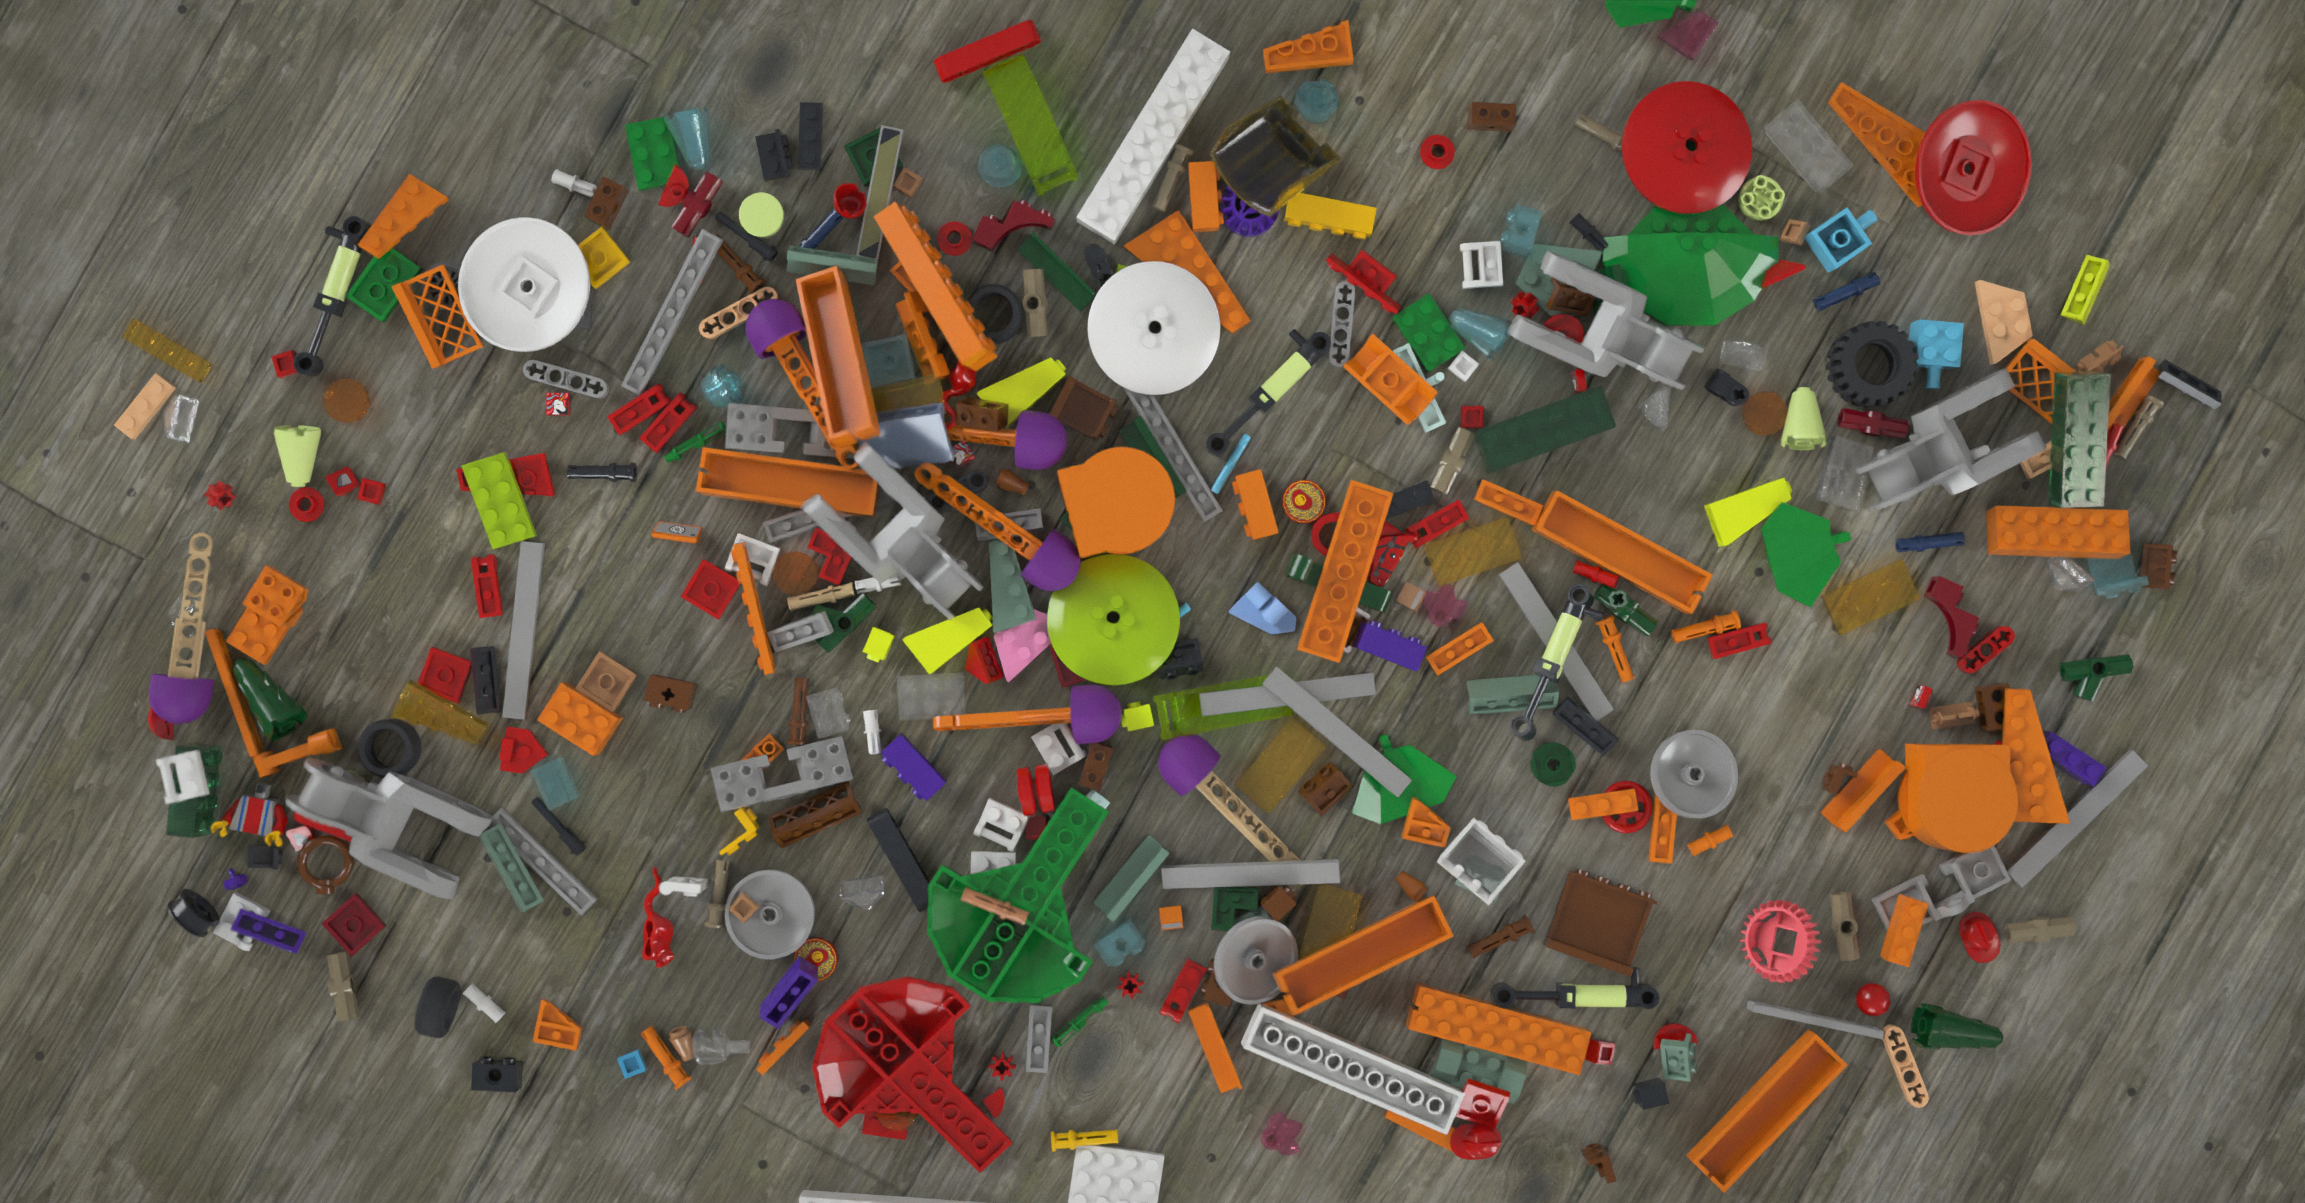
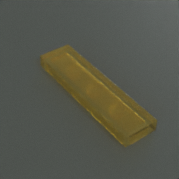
[122,318,212,383]

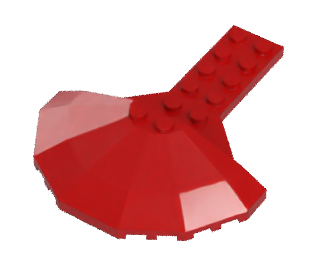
[812,976,1012,1173]

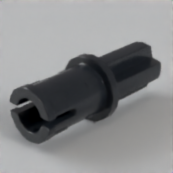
[1569,213,1608,251]

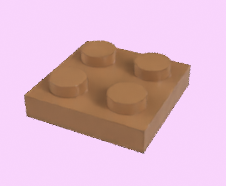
[575,651,638,712]

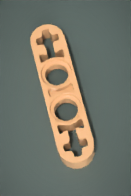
[699,287,779,339]
[1882,1025,1929,1108]

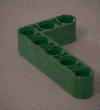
[1284,554,1393,613]

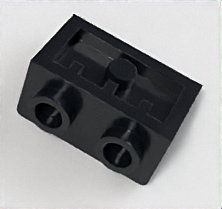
[755,129,793,181]
[1159,638,1204,680]

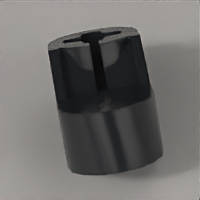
[1084,243,1114,287]

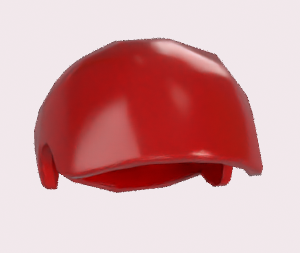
[833,183,867,219]
[1855,983,1891,1017]

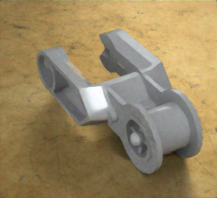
[1507,250,1706,390]
[1855,368,2046,510]
[801,442,984,620]
[285,758,493,899]

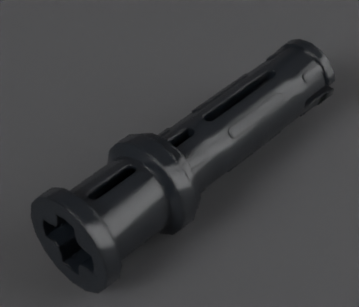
[567,462,637,482]

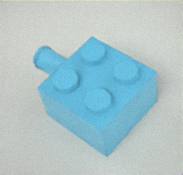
[1805,207,1878,273]
[1909,320,1964,390]

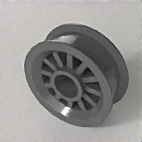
[421,262,461,313]

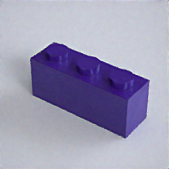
[1352,620,1427,672]
[2042,730,2107,786]
[881,734,947,801]
[230,908,306,955]
[760,956,818,1029]

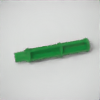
[664,422,726,463]
[1052,996,1109,1047]

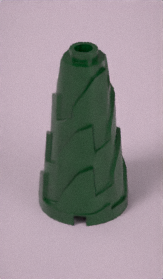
[232,658,308,741]
[1911,1003,2003,1050]

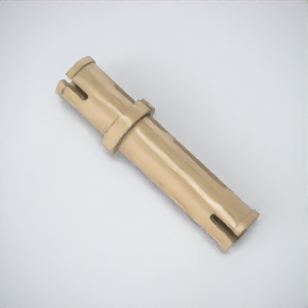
[787,582,856,611]

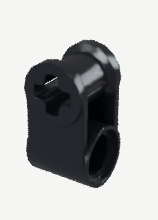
[1704,368,1749,406]

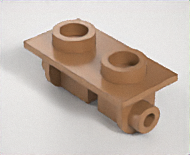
[2075,340,2124,379]
[1928,701,1979,730]

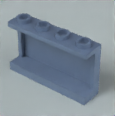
[857,403,956,469]

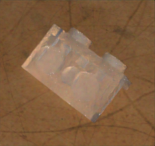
[806,687,850,739]

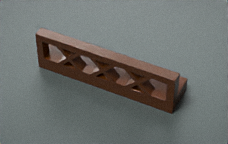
[768,781,862,849]

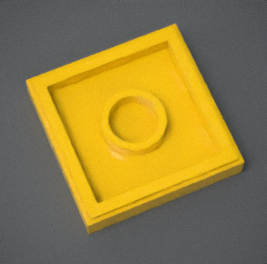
[578,226,631,289]

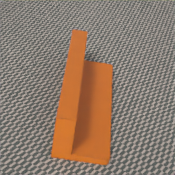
[2089,356,2159,439]
[1821,749,1906,832]
[1188,1002,1242,1093]

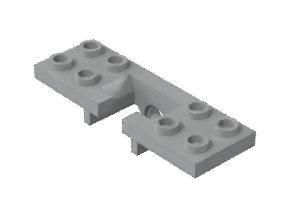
[725,403,859,459]
[710,736,853,812]
[1871,846,2011,930]

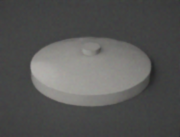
[1650,730,1738,819]
[725,869,815,959]
[1214,916,1298,1005]

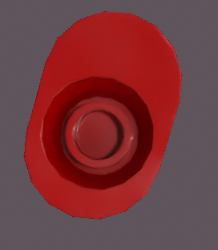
[1959,912,2001,963]
[1450,1123,1501,1160]

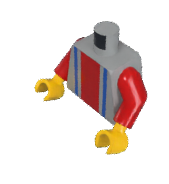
[211,783,288,847]

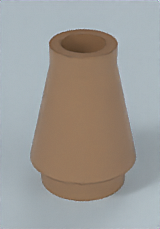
[669,1026,695,1061]

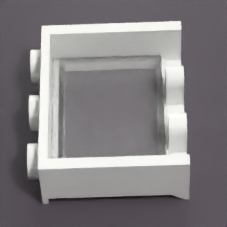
[1437,818,1526,905]

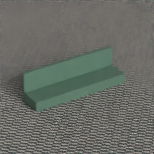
[787,245,878,285]
[1466,675,1559,715]
[478,823,544,914]
[1094,835,1169,922]

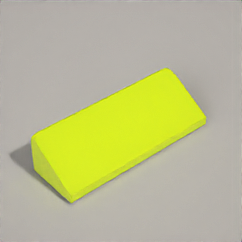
[2061,255,2110,325]

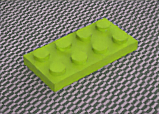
[462,451,537,549]

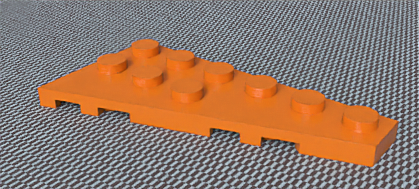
[1828,82,1925,208]
[1123,210,1251,334]
[2002,688,2070,824]

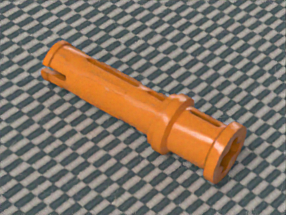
[1671,610,1741,643]
[1595,615,1635,683]
[640,1025,692,1090]

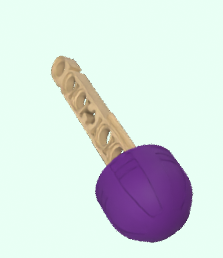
[149,533,214,724]
[1158,733,1300,862]

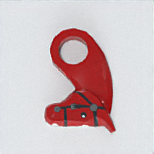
[1311,511,1418,587]

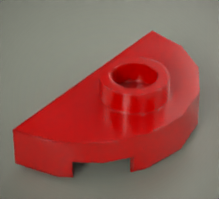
[658,164,689,207]
[147,707,174,740]
[1653,1023,1698,1049]

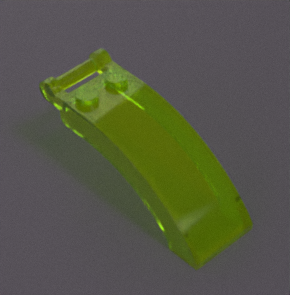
[982,53,1079,197]
[1153,671,1294,740]

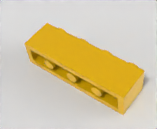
[1283,191,1377,240]

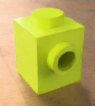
[863,627,896,662]
[1121,701,1154,731]

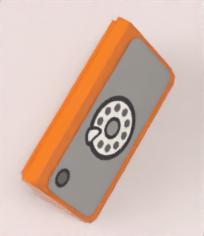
[652,521,702,544]

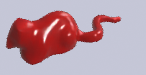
[940,359,978,430]
[642,867,674,968]

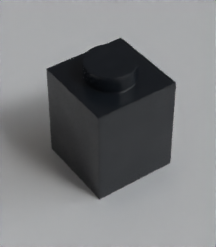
[1632,1078,1669,1110]

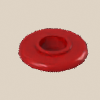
[1420,135,1455,169]
[937,221,972,256]
[289,487,324,522]

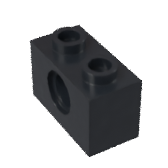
[471,1056,523,1092]

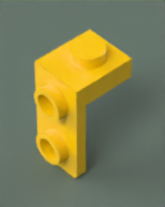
[719,807,760,856]

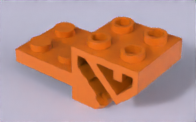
[226,565,309,665]

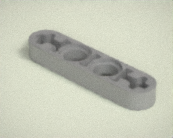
[1328,281,1355,368]
[523,360,609,399]

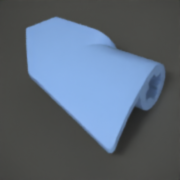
[1229,582,1296,635]

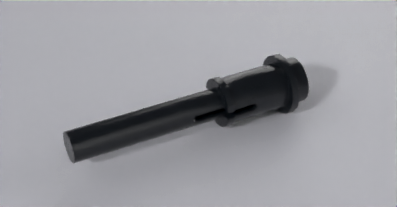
[715,211,778,262]
[531,797,587,856]

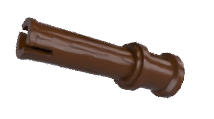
[716,234,766,294]
[787,678,809,745]
[1467,914,1534,959]

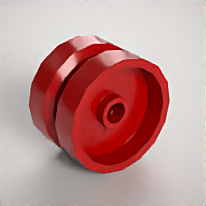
[1017,764,1055,816]

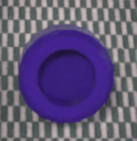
[223,868,248,891]

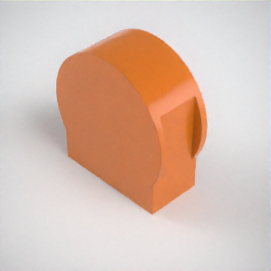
[1057,447,1175,559]
[1898,744,2018,853]

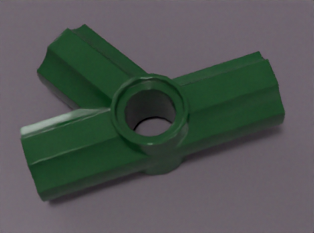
[1593,584,1659,637]
[812,593,877,653]
[2059,654,2133,702]

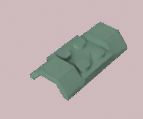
[1430,1038,1527,1104]

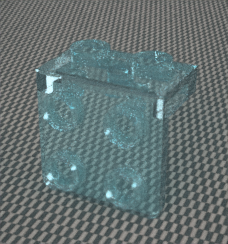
[2085,551,2149,599]

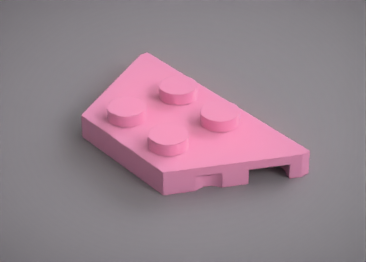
[994,609,1051,683]

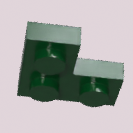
[1211,886,1259,932]

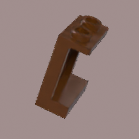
[1050,376,1118,441]

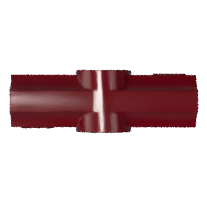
[671,171,723,238]
[1837,408,1909,439]

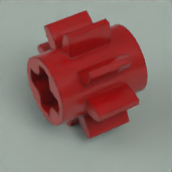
[1511,291,1539,319]
[204,481,236,510]
[1117,970,1144,999]
[988,1051,1016,1081]

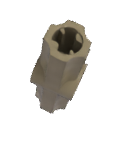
[1022,269,1048,337]
[1430,427,1475,495]
[1830,892,1859,961]
[2003,916,2077,943]
[327,951,359,1021]

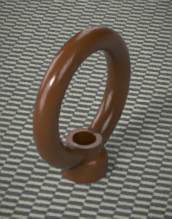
[297,836,354,894]

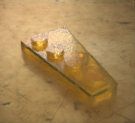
[390,679,489,744]

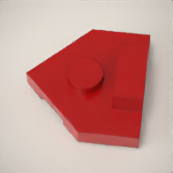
[499,726,549,774]

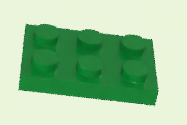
[625,116,680,191]
[346,248,423,323]
[1392,293,1465,373]

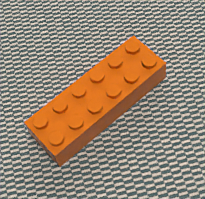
[1986,506,2130,559]

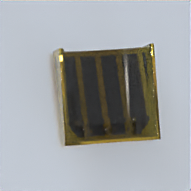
[1210,96,1341,217]

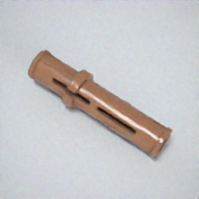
[961,887,1029,926]

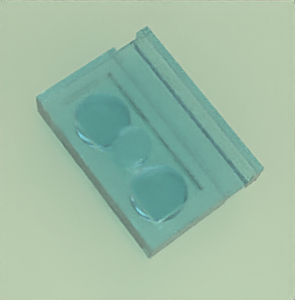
[530,757,580,811]

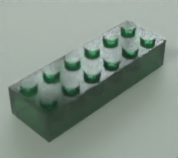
[2049,371,2111,508]
[1473,386,1616,474]

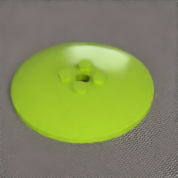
[1047,554,1180,686]

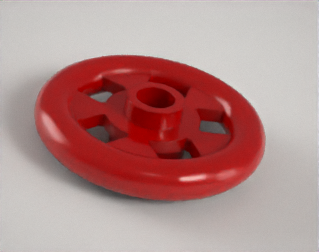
[1602,781,1653,833]

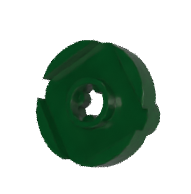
[1530,742,1576,786]

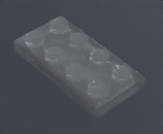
[1762,99,1854,196]

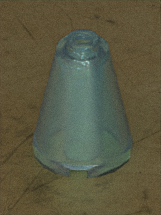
[663,107,710,170]
[1449,307,1512,361]

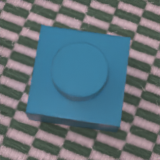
[617,1049,648,1079]

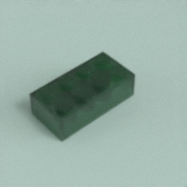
[166,743,223,838]

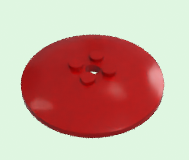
[1622,81,1752,214]
[1915,100,2032,235]

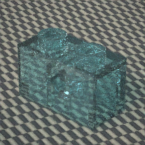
[1500,204,1543,258]
[1094,918,1146,968]

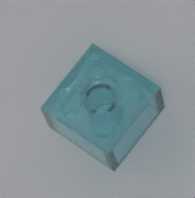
[862,334,917,390]

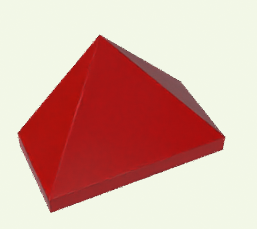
[1761,259,1806,289]
[965,637,1004,684]

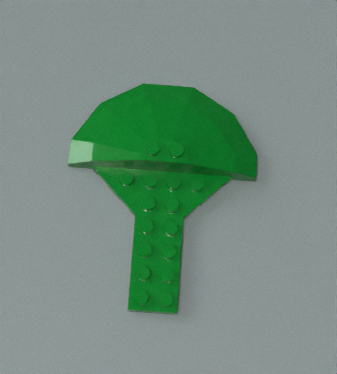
[1601,140,1778,326]
[927,787,1109,1003]

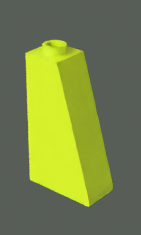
[976,358,1066,428]
[1704,478,1792,547]
[902,608,993,674]

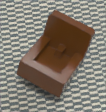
[1822,763,1858,794]

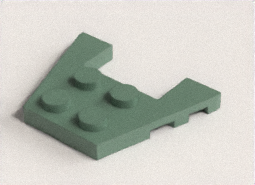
[1515,244,1602,318]

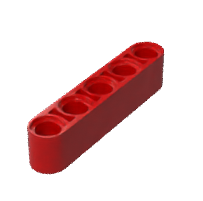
[933,20,1041,83]

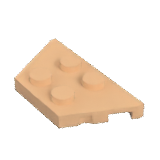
[1975,280,2033,365]

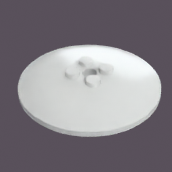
[458,218,590,352]
[1088,261,1220,395]

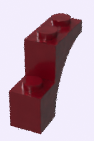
[972,200,1055,252]
[1923,576,1979,658]

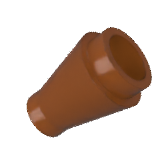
[995,468,1029,495]
[1395,870,1428,902]

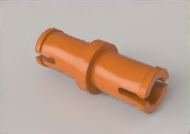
[1687,824,1734,857]

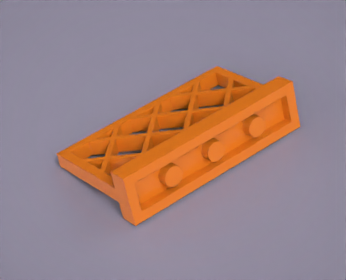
[392,264,484,369]
[2006,338,2103,434]

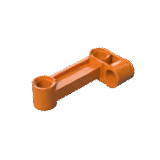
[252,728,343,778]

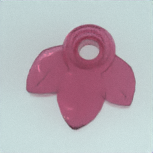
[1423,584,1467,627]
[1261,1112,1302,1155]

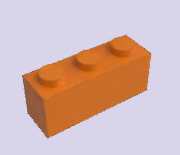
[1188,161,1223,233]
[1232,469,1279,541]
[1880,893,1929,967]

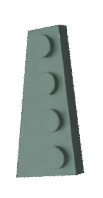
[989,539,1037,633]

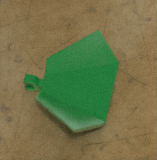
[1604,0,1696,28]
[1760,502,1851,608]
[1352,734,1457,824]

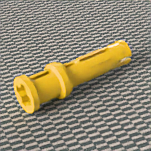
[1051,1129,1118,1152]

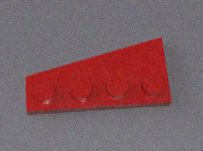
[456,452,555,496]

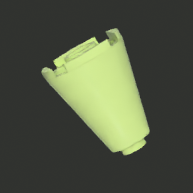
[1781,387,1827,450]
[274,425,321,487]

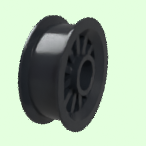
[167,889,220,937]

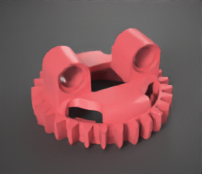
[1740,900,1821,983]

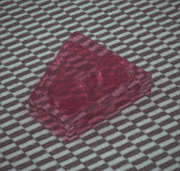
[1657,10,1719,61]

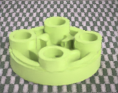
[1738,175,1785,221]
[739,192,785,238]

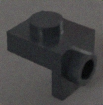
[247,845,283,869]

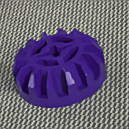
[1220,175,1279,237]

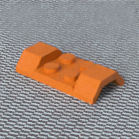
[895,291,950,387]
[1343,333,1438,425]

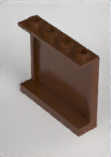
[1543,868,1657,977]

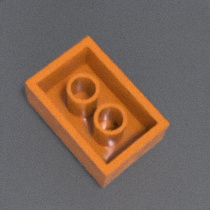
[537,682,624,756]

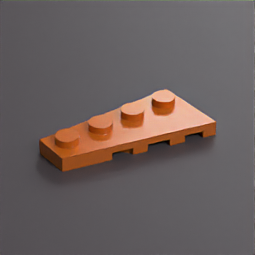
[1263,20,1354,73]
[358,174,449,259]

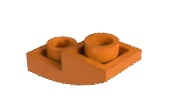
[740,733,784,770]

